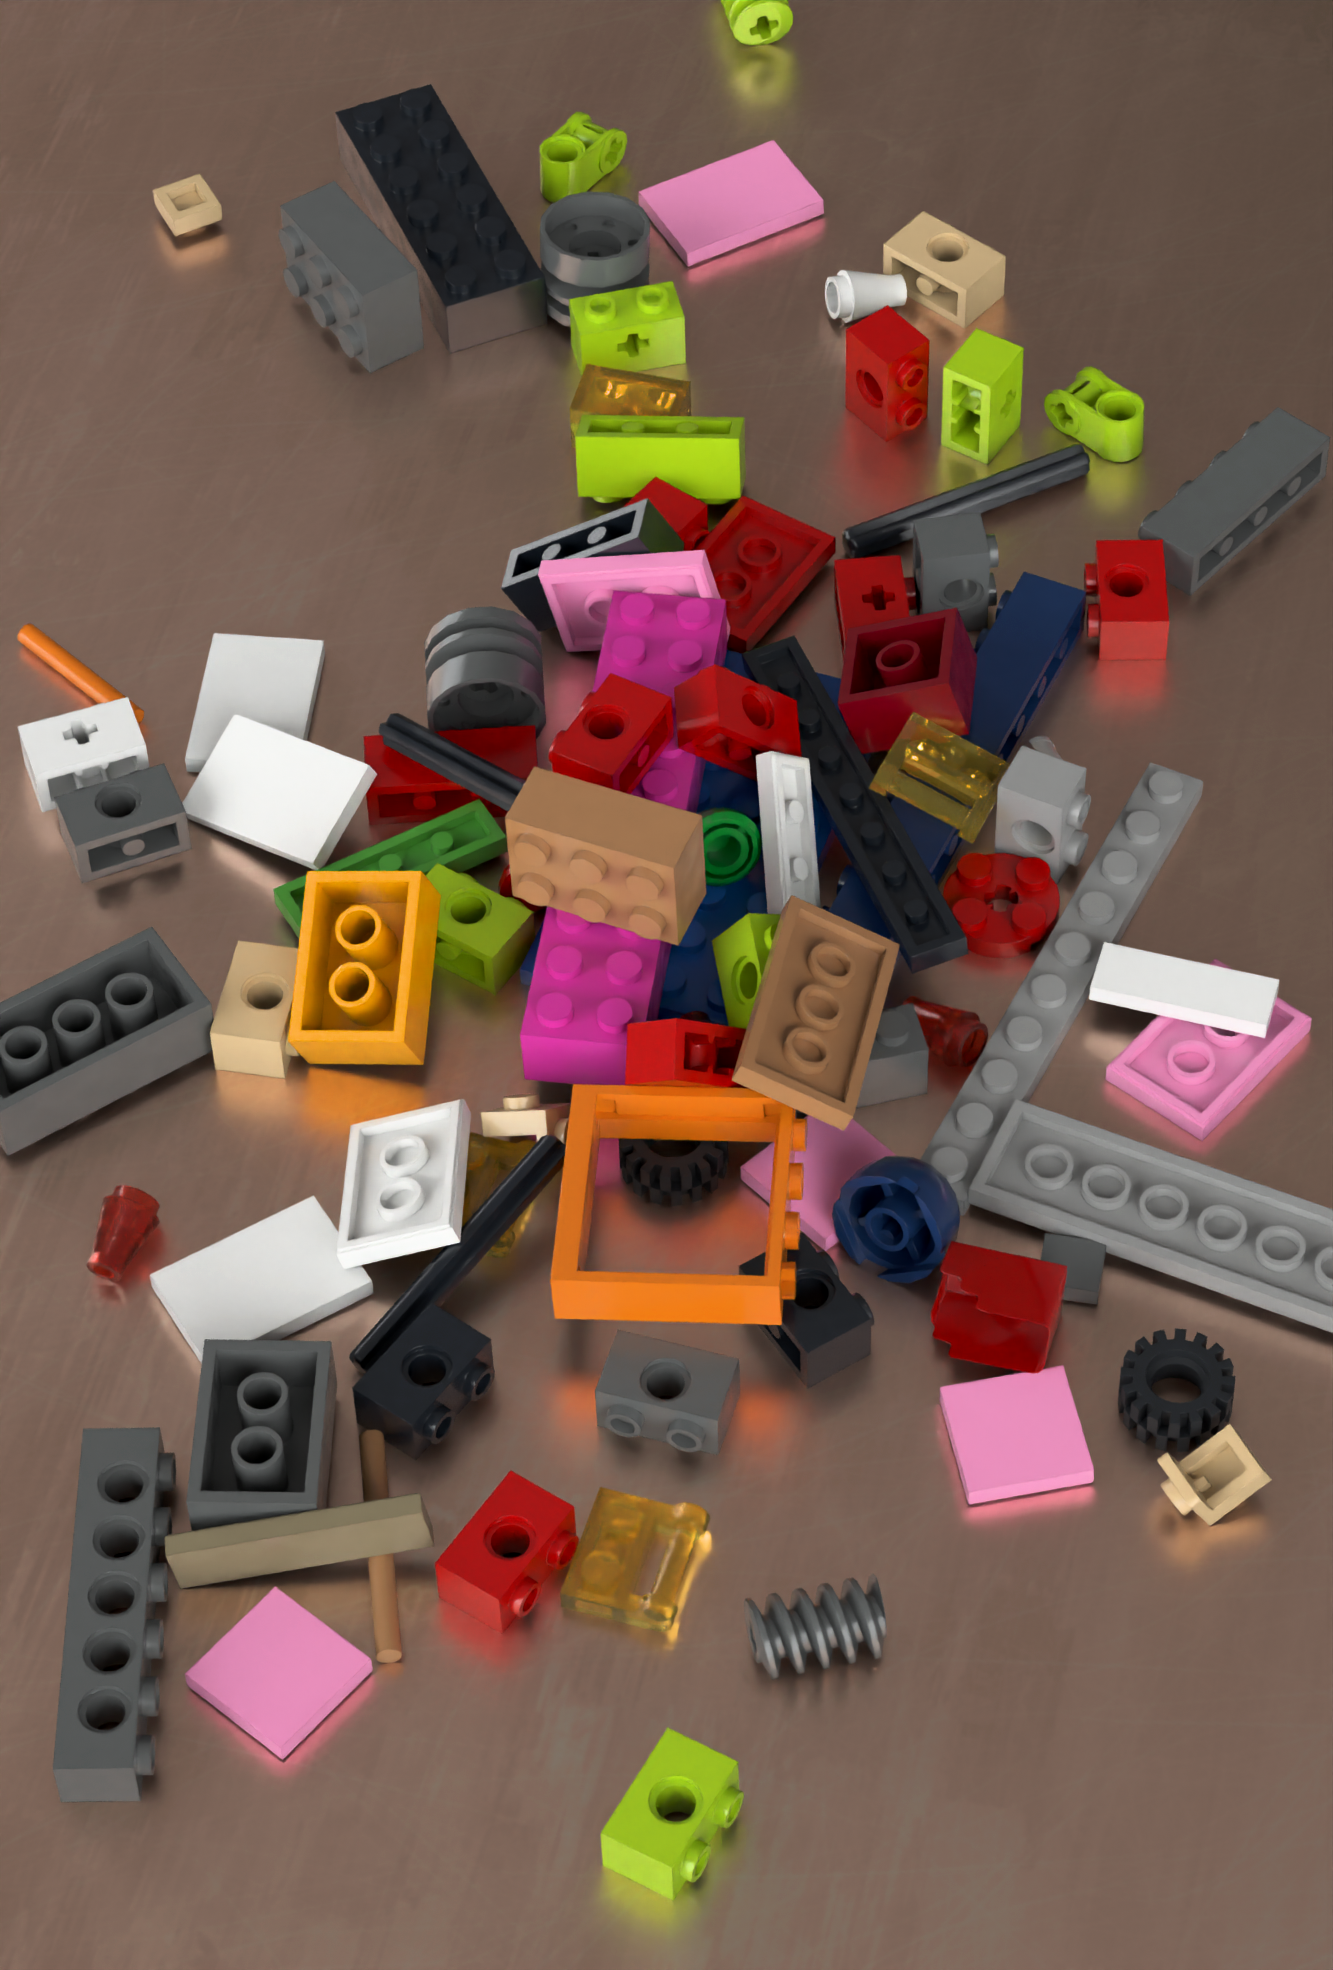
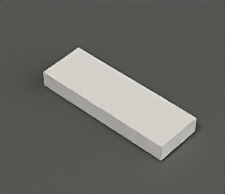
[755,751,821,914]
[1089,942,1279,1038]

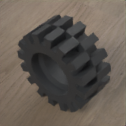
[619,1139,729,1206]
[1118,1328,1235,1452]

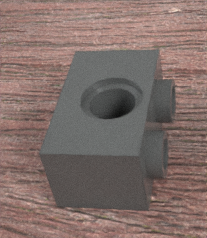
[912,512,999,632]
[54,763,192,883]
[595,1330,740,1455]

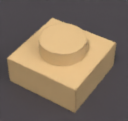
[153,174,223,236]

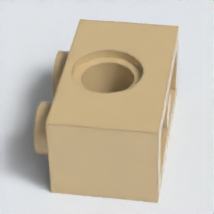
[883,211,1006,329]
[210,940,300,1079]

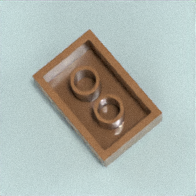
[505,766,706,946]

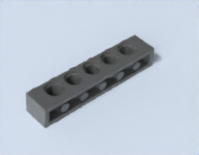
[53,1427,176,1802]

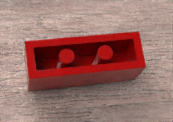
[363,725,538,826]

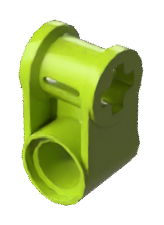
[540,112,627,203]
[1044,366,1144,462]

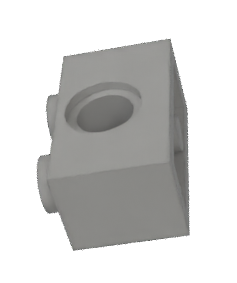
[994,746,1091,884]

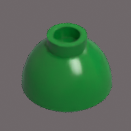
[699,807,762,886]

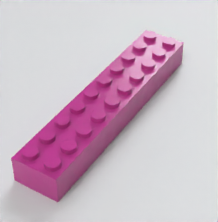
[520,590,728,1085]

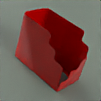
[931,1241,1068,1373]

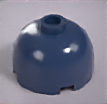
[832,1156,960,1283]

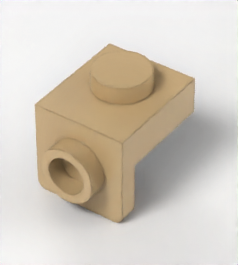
[481,1094,571,1168]
[1157,1424,1272,1526]

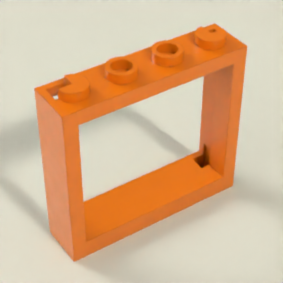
[550,1084,808,1325]

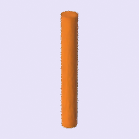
[17,623,144,725]

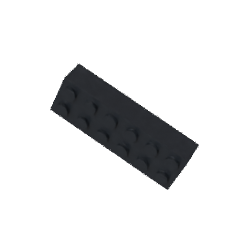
[335,84,548,353]

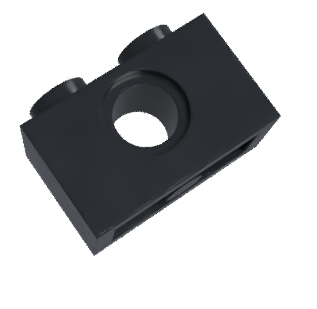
[739,1233,874,1389]
[352,1302,495,1460]

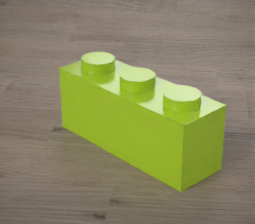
[575,415,746,505]

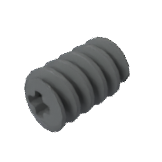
[744,1573,887,1680]

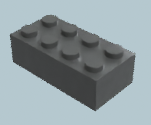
[0,927,214,1156]

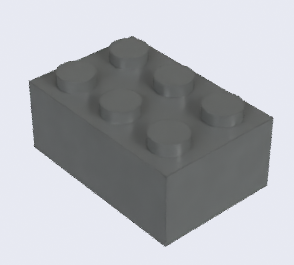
[279,181,424,373]
[186,1339,337,1531]

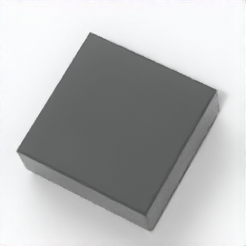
[1040,1233,1106,1305]

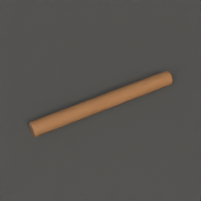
[359,1430,402,1663]

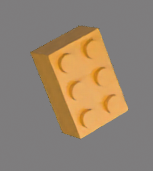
[288,871,441,1065]

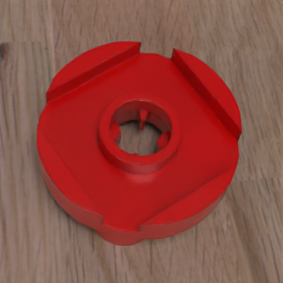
[943,853,1060,958]

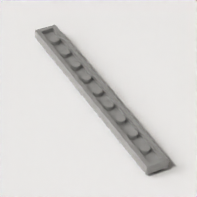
[920,762,1203,1216]

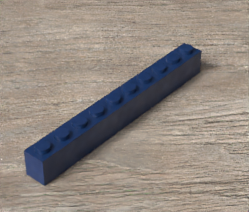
[821,572,1086,968]

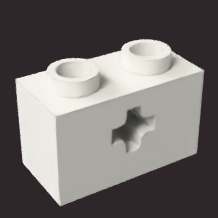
[18,697,150,812]

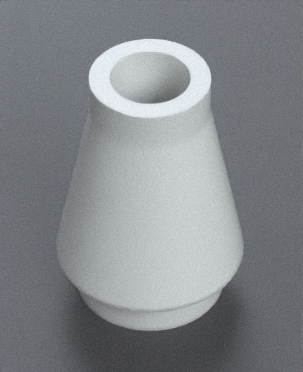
[825,270,907,323]

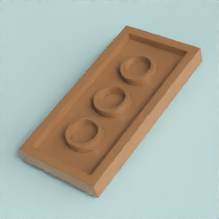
[732,895,900,1131]

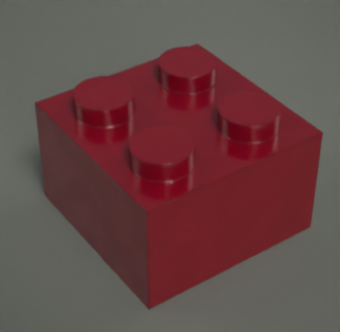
[838,608,978,754]

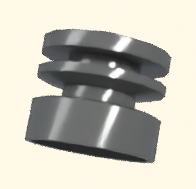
[540,191,650,327]
[424,606,546,739]

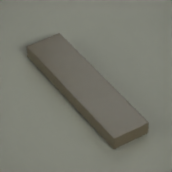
[165,1493,434,1589]

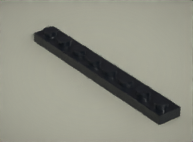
[742,635,968,974]

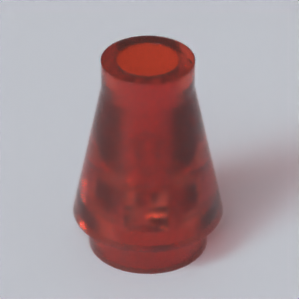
[902,996,988,1067]
[86,1185,160,1281]

